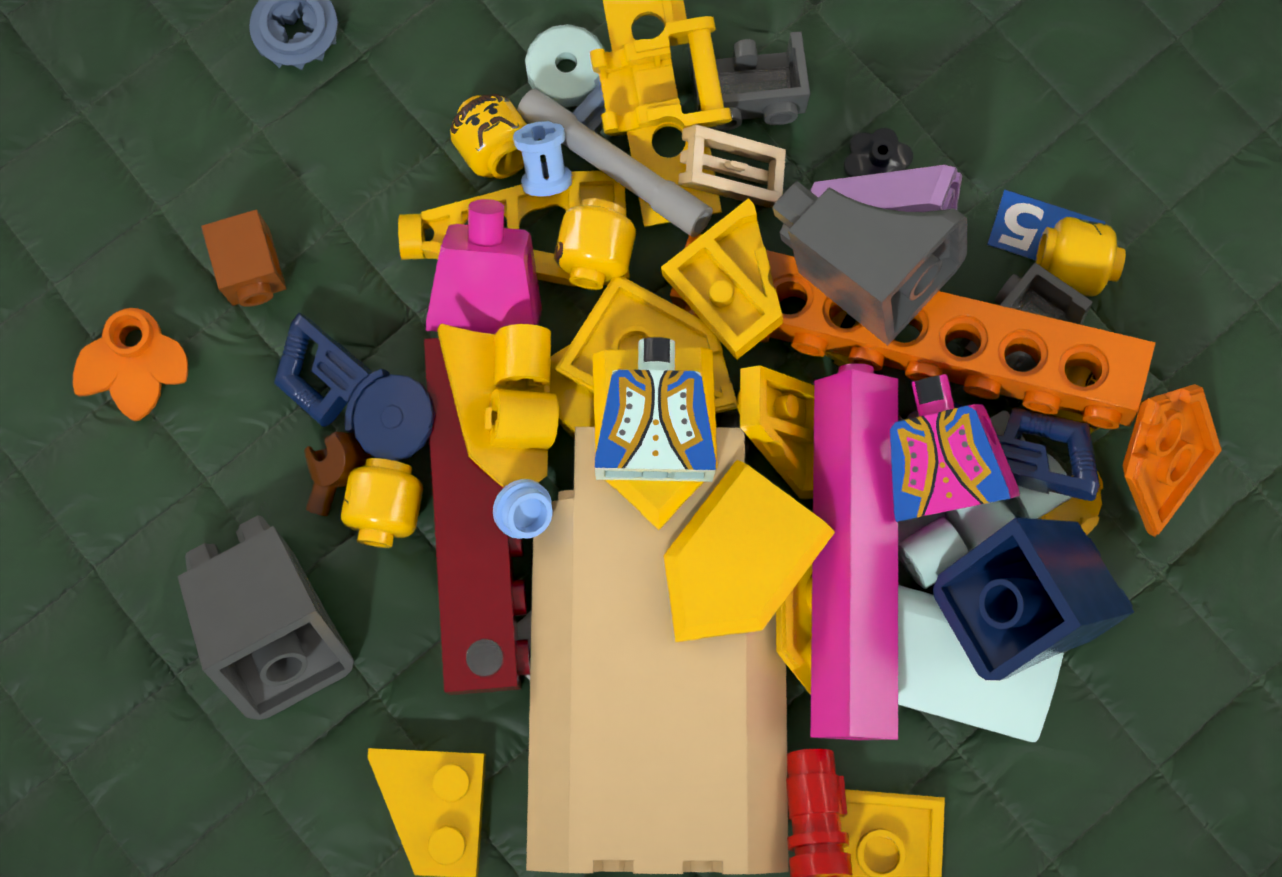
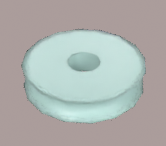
[525,24,605,107]

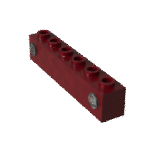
[424,333,531,695]

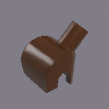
[304,431,371,516]

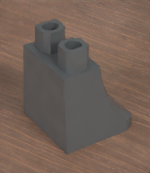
[773,181,967,346]
[177,515,354,720]

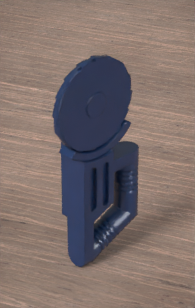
[274,312,435,461]
[906,402,1100,501]

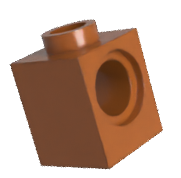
[201,209,287,307]

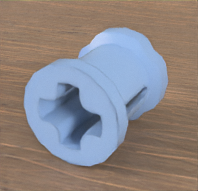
[513,121,573,197]

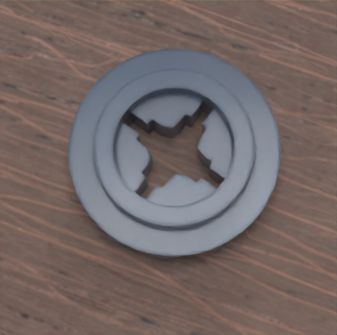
[249,0,339,70]

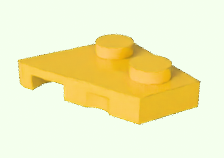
[661,198,783,360]
[737,365,814,500]
[367,748,486,877]

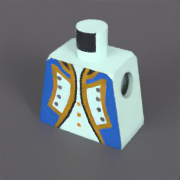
[595,337,716,482]

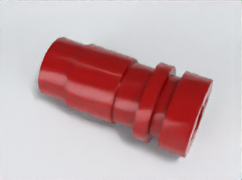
[786,749,853,877]

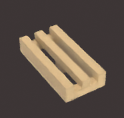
[678,125,786,207]

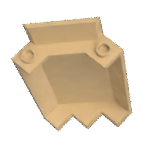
[526,427,789,874]

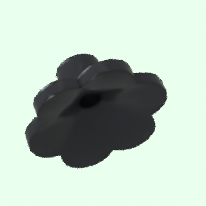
[844,128,913,177]

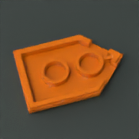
[1123,384,1222,537]

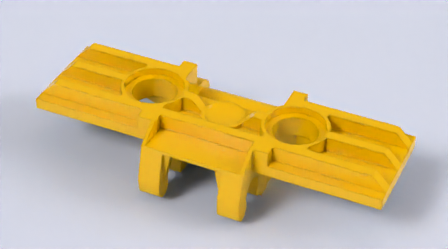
[590,0,732,227]

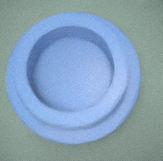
[493,479,553,539]

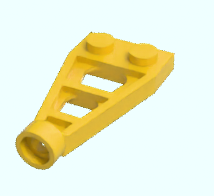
[398,171,629,286]

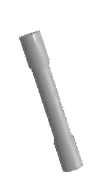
[517,89,713,237]

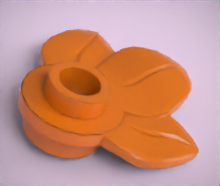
[73,308,188,422]

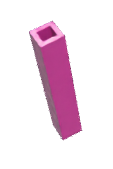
[810,364,898,740]

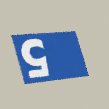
[987,190,1105,260]

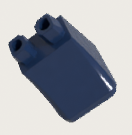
[933,517,1135,681]

